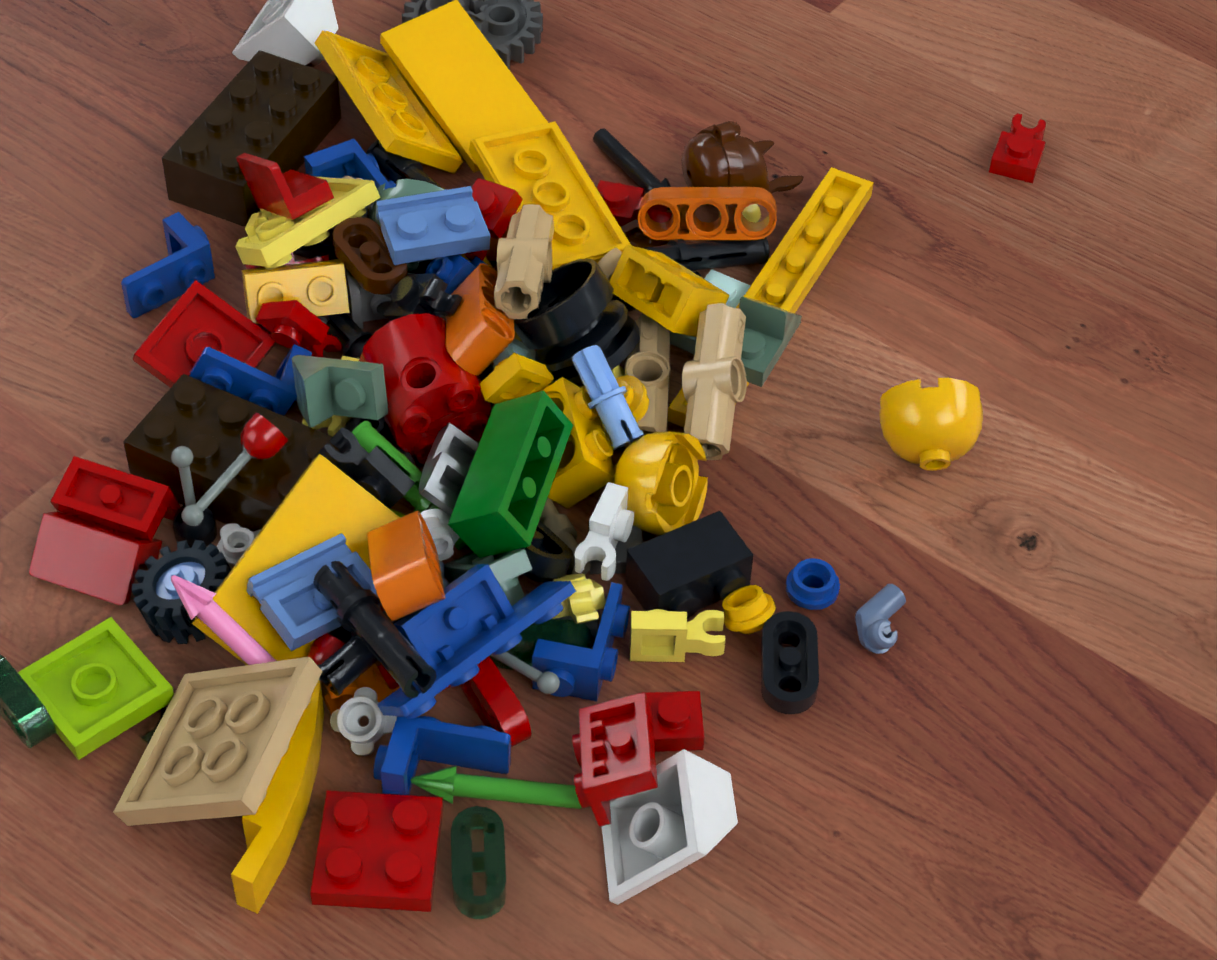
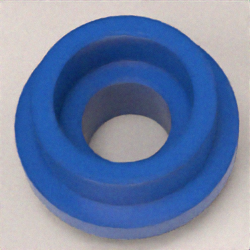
[786,558,840,610]

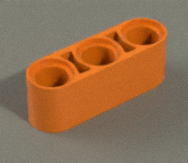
[638,187,777,240]
[446,263,515,376]
[367,510,446,622]

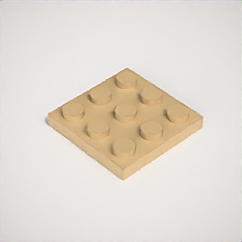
[113,657,322,826]

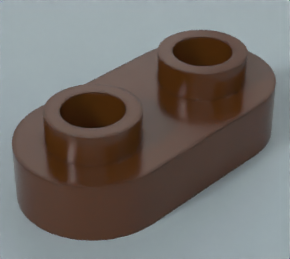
[333,217,408,295]

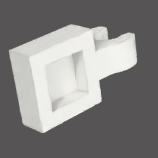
[575,482,634,581]

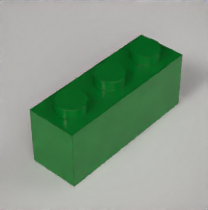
[448,390,573,558]

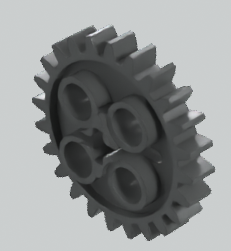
[402,0,543,70]

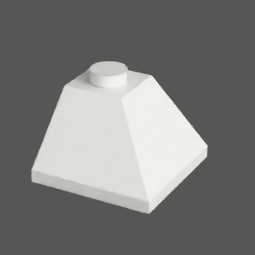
[232,0,338,66]
[602,749,738,905]

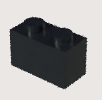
[625,511,753,619]

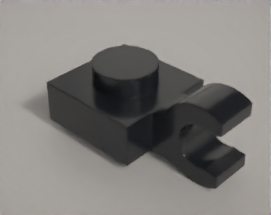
[383,274,462,321]
[315,427,415,509]

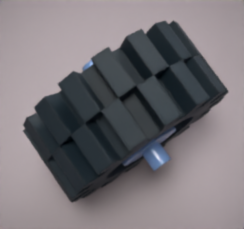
[132,540,231,644]

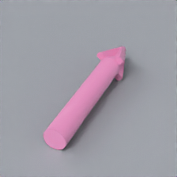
[171,575,277,665]

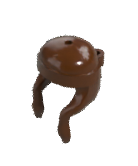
[681,121,804,194]

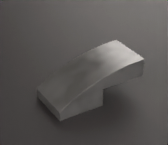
[419,422,479,516]

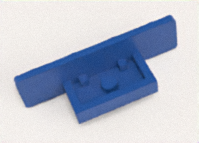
[377,564,576,719]

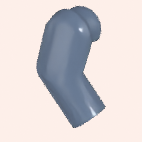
[855,584,906,654]

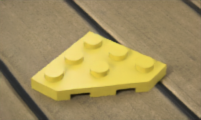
[235,177,381,270]

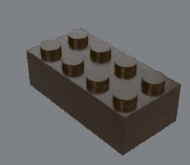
[162,50,341,227]
[123,374,347,532]

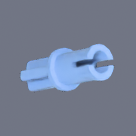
[572,345,644,450]

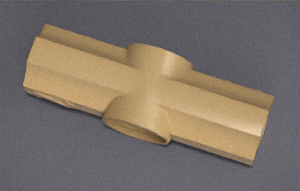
[494,204,554,319]
[682,303,747,460]
[624,315,670,447]

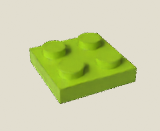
[14,617,174,760]

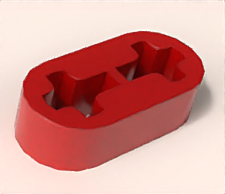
[461,656,532,747]

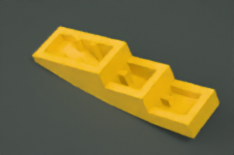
[231,680,324,914]

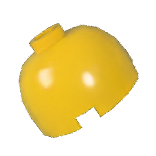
[879,378,983,471]
[611,431,708,536]

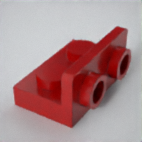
[572,692,658,827]

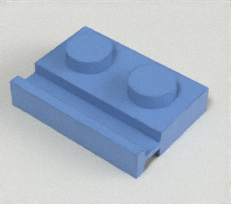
[376,186,491,265]
[246,533,382,651]

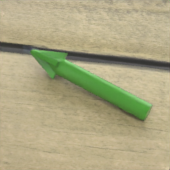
[410,765,582,809]

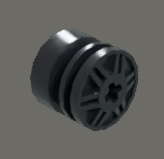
[514,258,641,387]

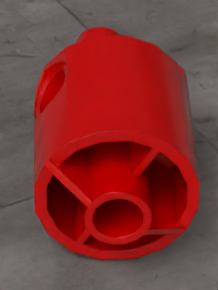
[359,313,491,464]

